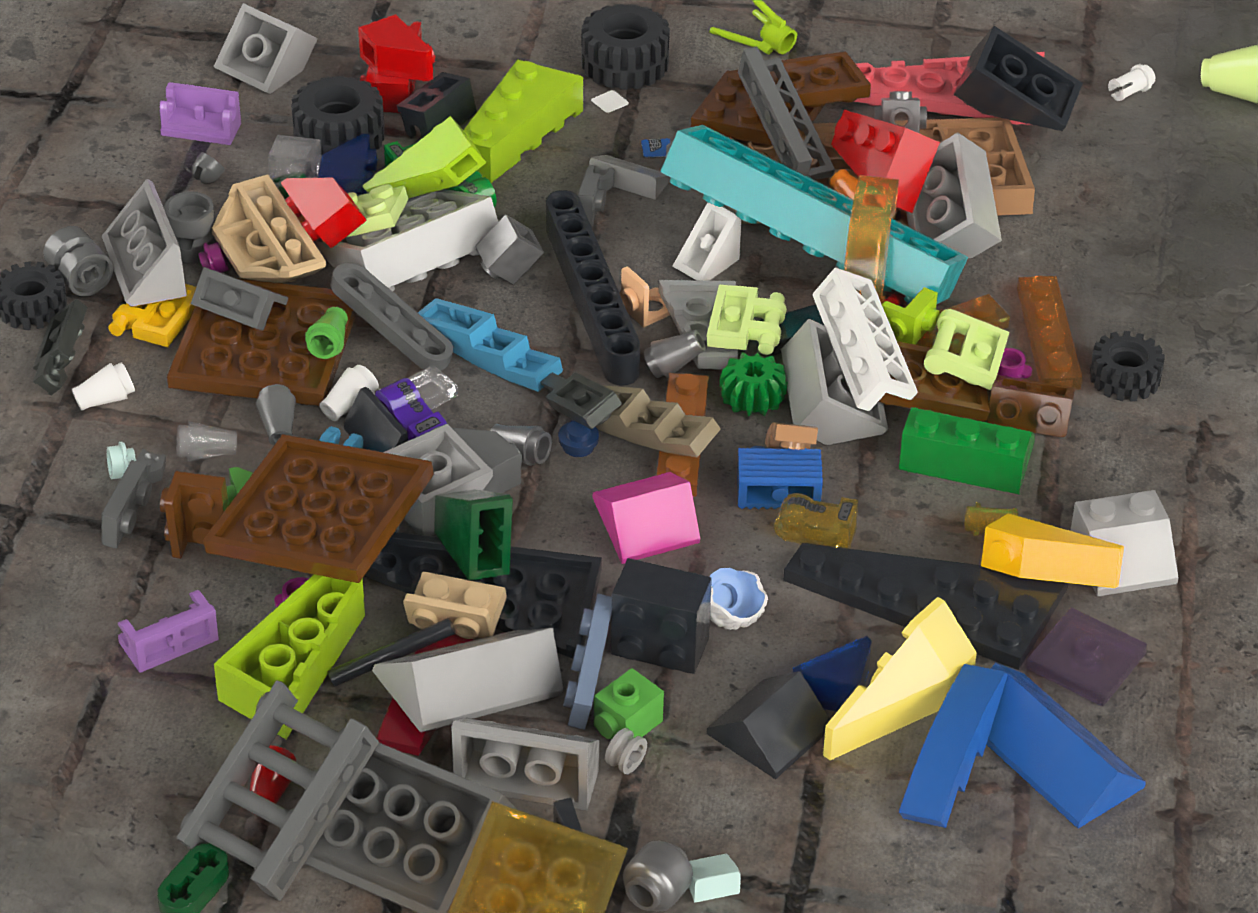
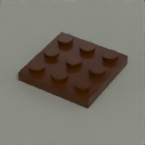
[691,70,826,145]

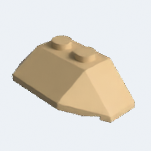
[212,174,326,284]

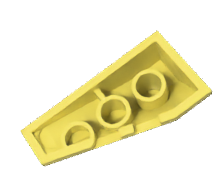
[823,597,977,760]

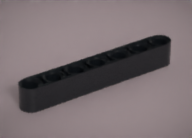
[546,190,640,386]

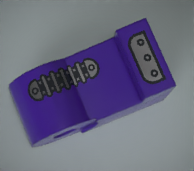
[375,378,447,441]

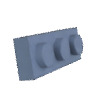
[563,594,612,730]

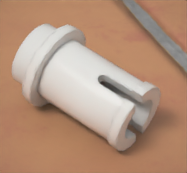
[1108,64,1155,101]

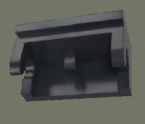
[397,72,477,139]

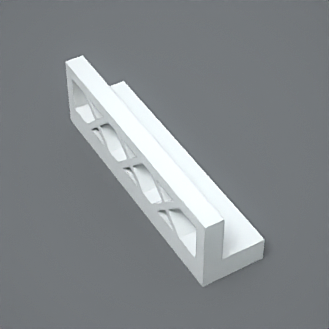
[812,268,918,411]

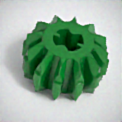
[720,352,788,417]

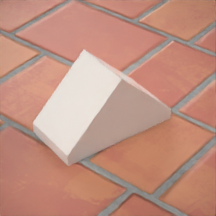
[673,203,741,281]

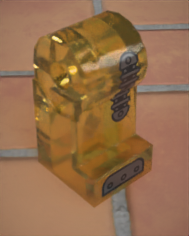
[774,493,858,549]

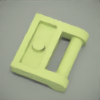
[924,309,1009,390]

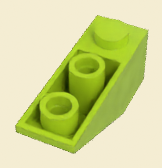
[363,116,487,199]

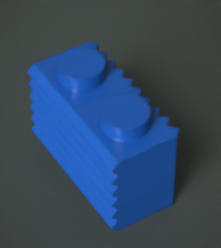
[737,446,823,510]

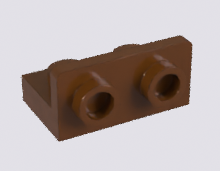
[987,375,1075,437]
[160,471,229,559]

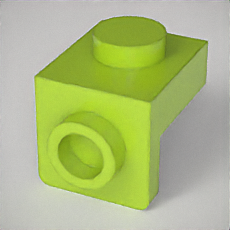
[882,287,940,345]

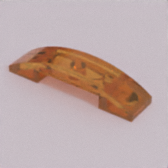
[844,175,899,324]

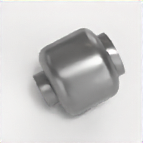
[623,841,693,911]

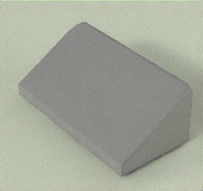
[589,155,671,200]

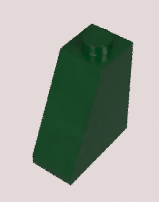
[434,489,513,581]

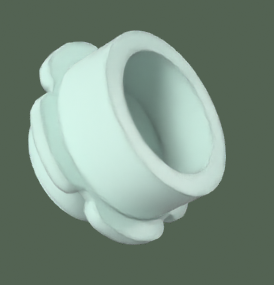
[107,442,136,479]

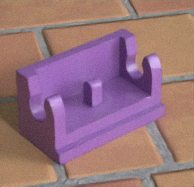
[160,82,241,145]
[118,590,219,673]

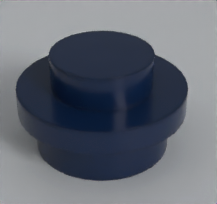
[558,421,599,457]

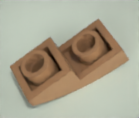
[765,422,818,450]

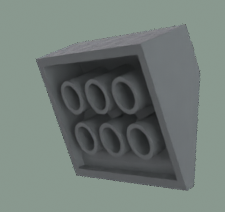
[304,728,516,913]

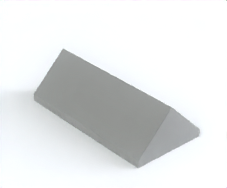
[102,179,187,307]
[372,628,563,732]

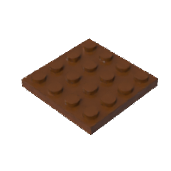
[167,278,357,406]
[203,434,434,583]

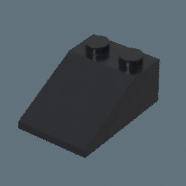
[954,26,1083,131]

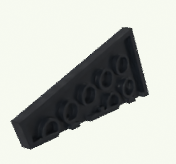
[364,532,602,659]
[783,543,1069,670]

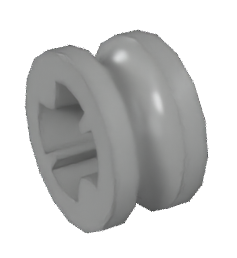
[605,728,647,774]

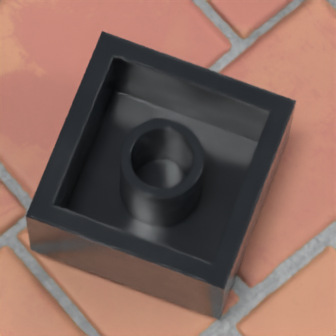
[611,558,712,674]

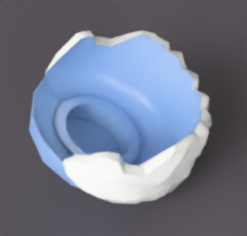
[709,568,768,630]

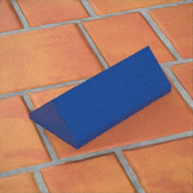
[986,663,1146,829]

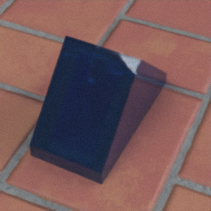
[793,636,872,711]

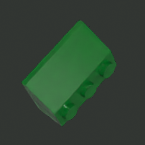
[899,407,1035,495]

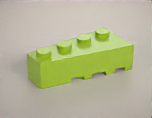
[463,60,583,183]
[214,574,365,739]

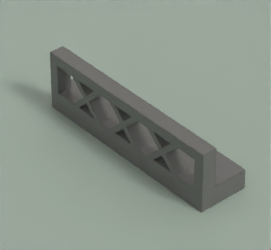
[738,47,835,180]

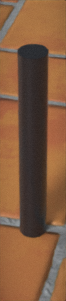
[328,618,456,687]

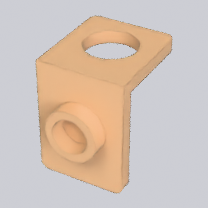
[620,266,670,328]

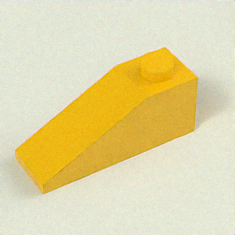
[981,513,1124,588]

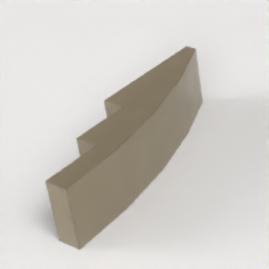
[595,385,721,457]

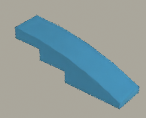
[418,298,563,392]

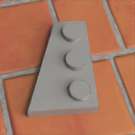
[658,280,738,370]

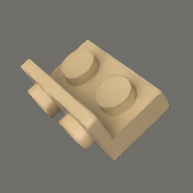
[403,571,507,639]

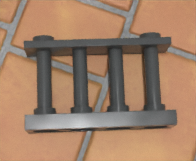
[176,680,379,901]

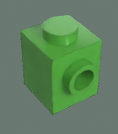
[594,668,664,739]

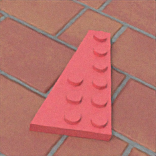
[854,52,1045,125]

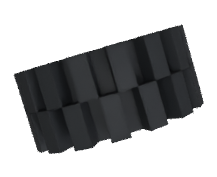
[0,261,67,330]
[1089,331,1165,402]

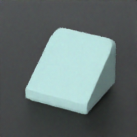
[689,853,741,903]

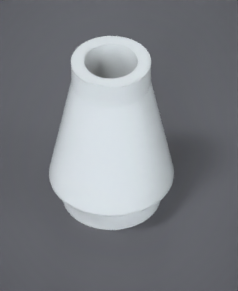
[72,362,135,411]
[320,365,379,421]

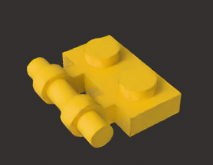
[108,284,196,347]

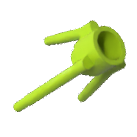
[710,0,797,55]

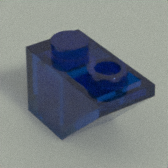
[318,134,377,196]

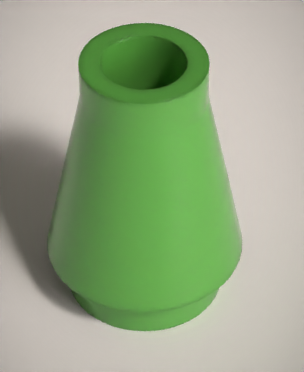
[305,307,348,359]

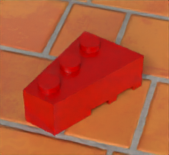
[831,110,940,213]

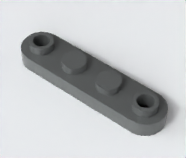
[330,263,453,371]

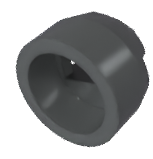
[192,152,225,185]

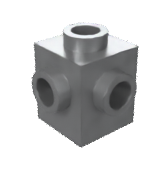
[874,91,927,134]

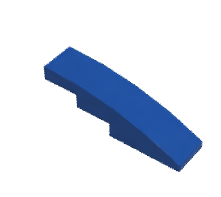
[899,664,1008,828]

